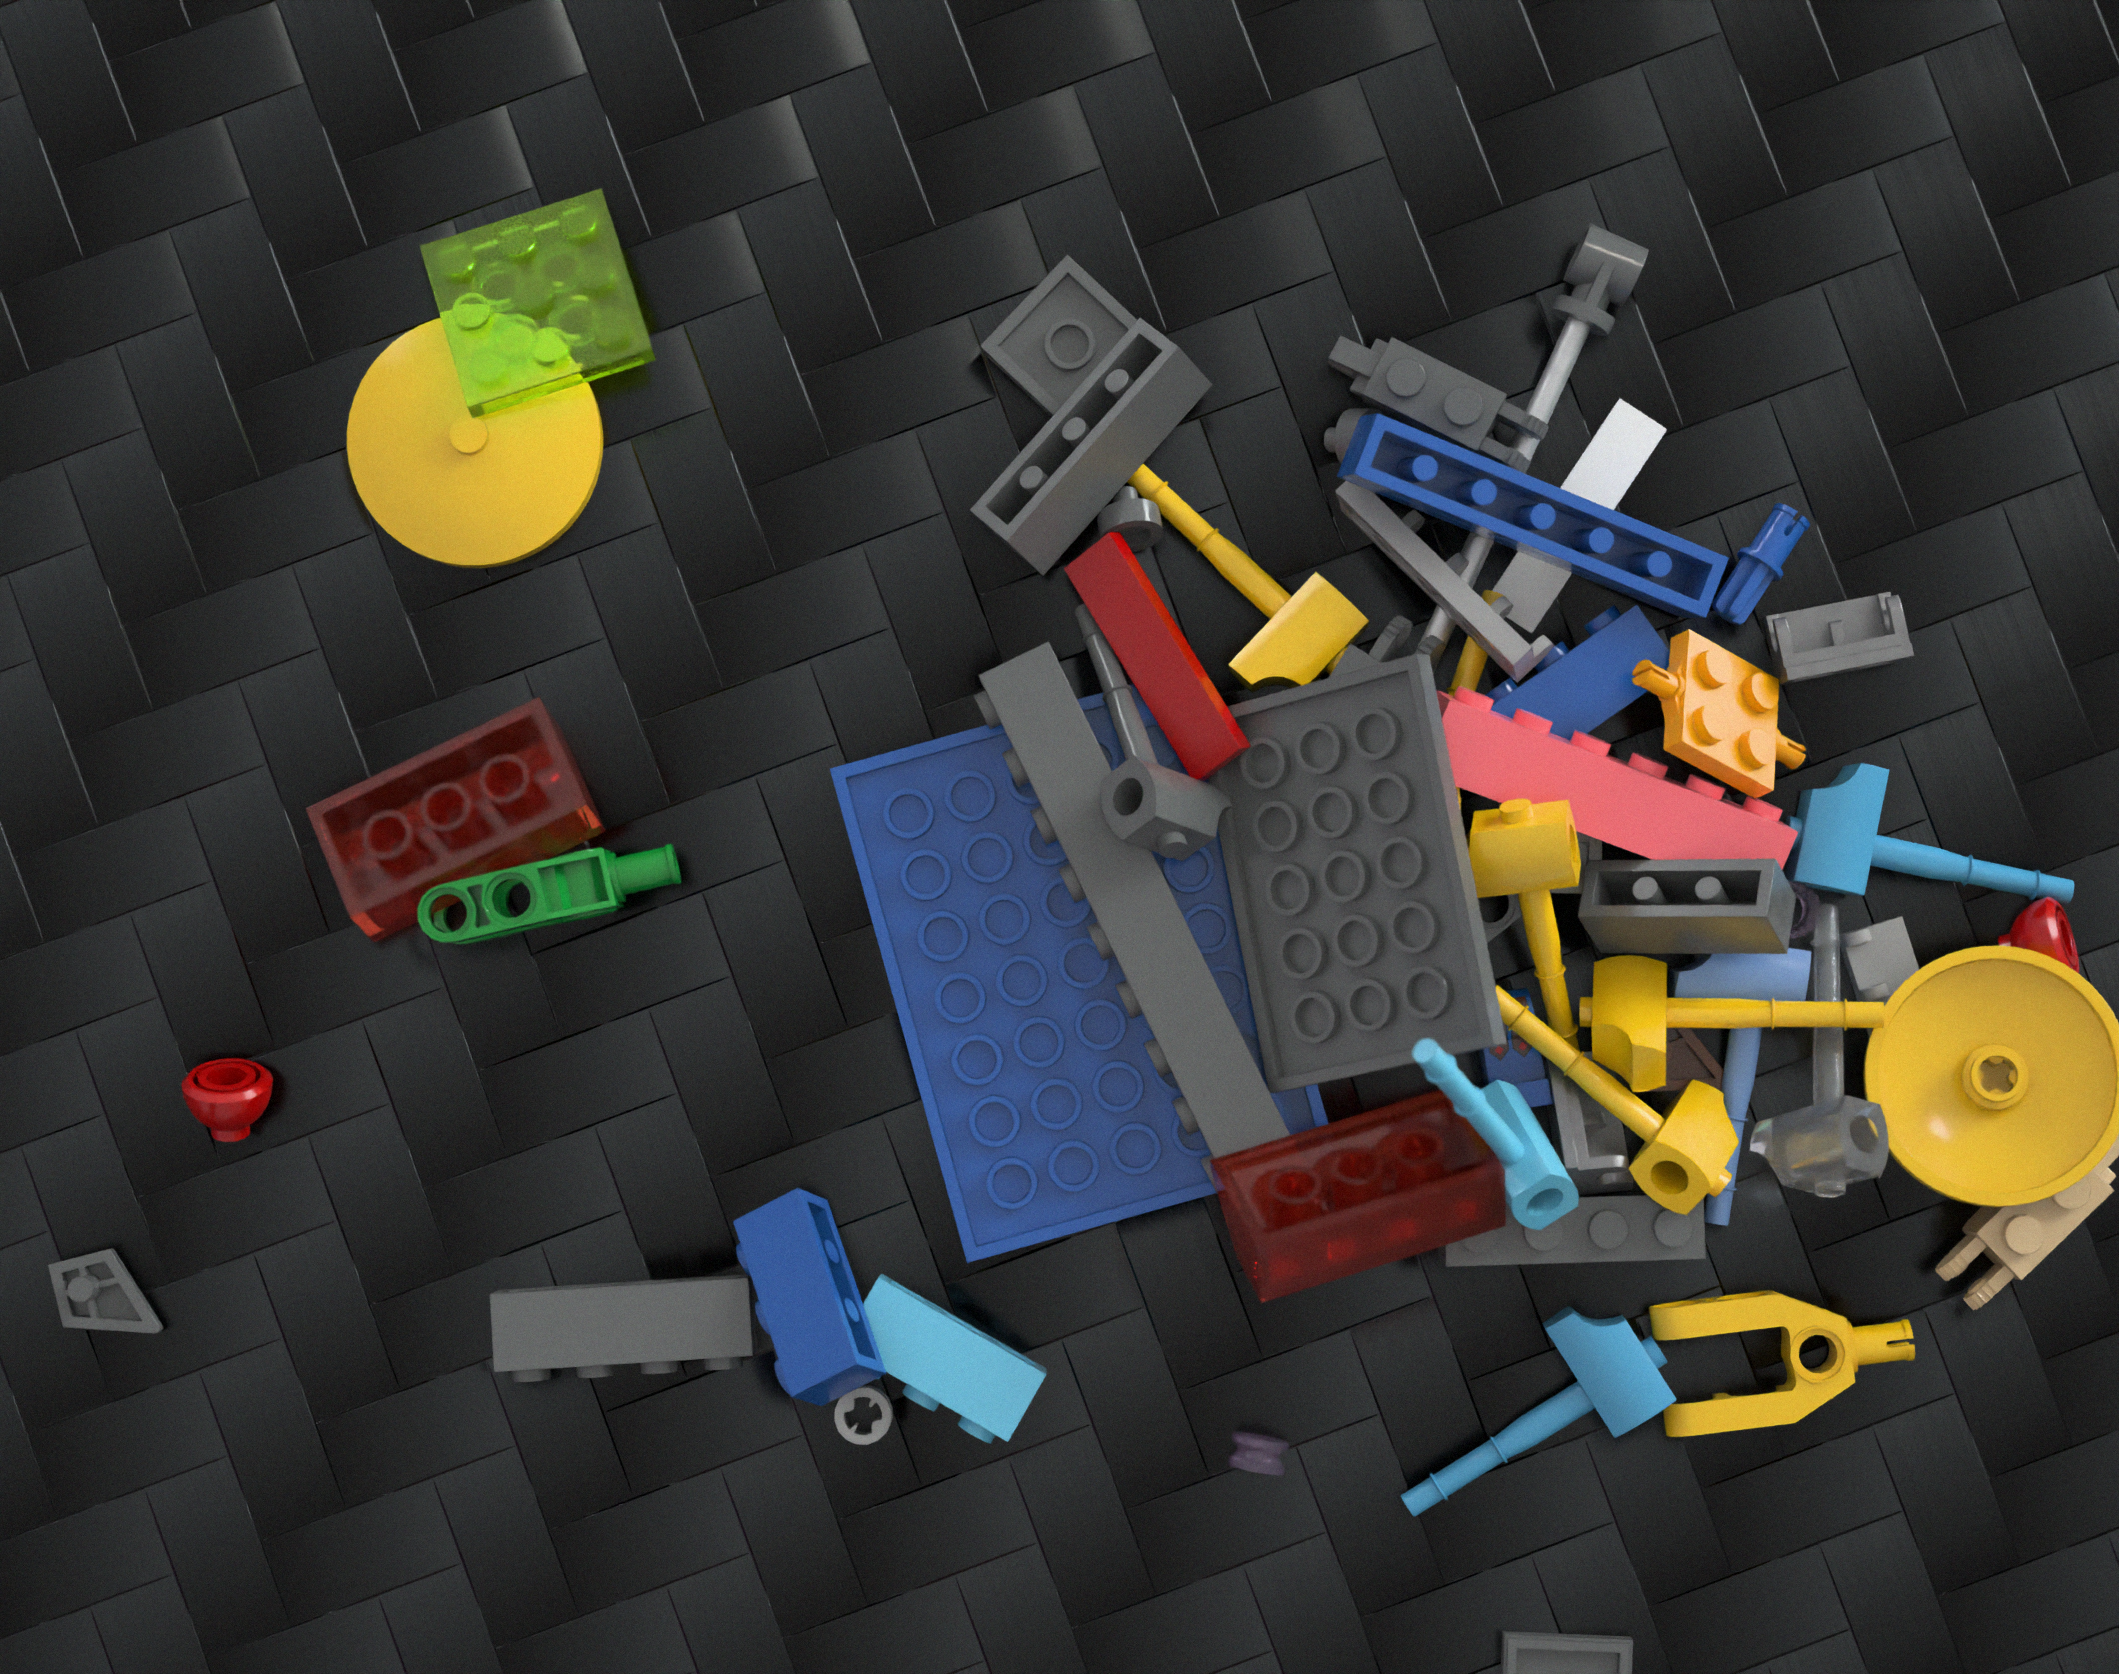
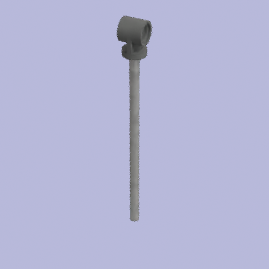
[1419,223,1649,674]

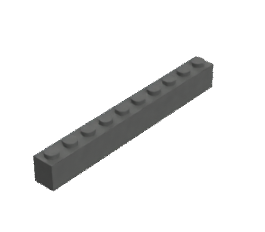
[973,641,1335,1261]

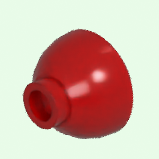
[1998,896,2079,974]
[181,1058,273,1142]

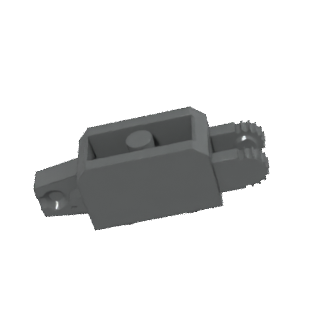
[1328,335,1549,474]

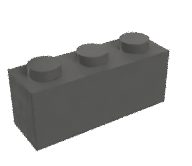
[1578,859,1796,954]

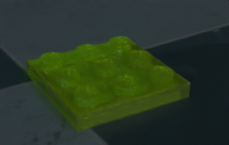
[420,189,656,418]

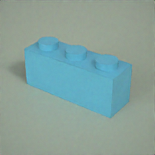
[863,1273,1047,1444]

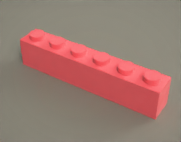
[1436,686,1798,870]

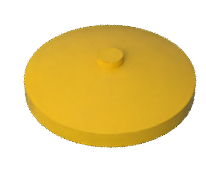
[347,313,603,568]
[1863,946,2119,1207]

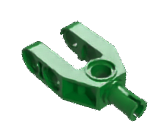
[418,844,681,945]

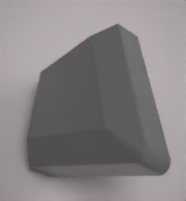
[48,1248,163,1333]

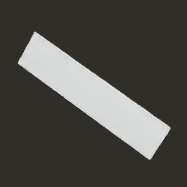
[1492,398,1667,634]

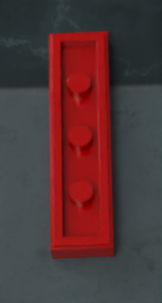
[1064,532,1251,781]

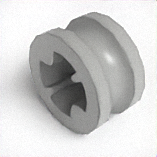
[834,1385,893,1445]

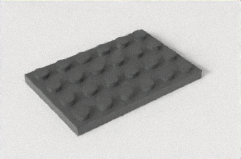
[1208,654,1507,1093]

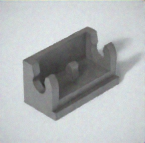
[1763,592,1914,685]
[1544,1051,1634,1195]

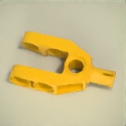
[1649,1290,1915,1437]

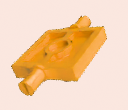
[1632,629,1806,798]

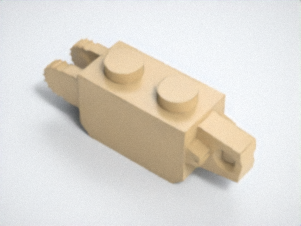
[1935,1134,2119,1310]

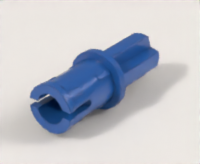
[1712,503,1810,625]

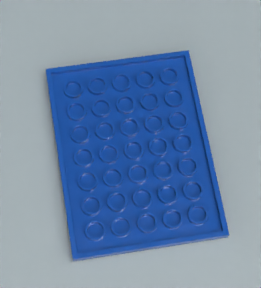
[830,684,1338,1263]

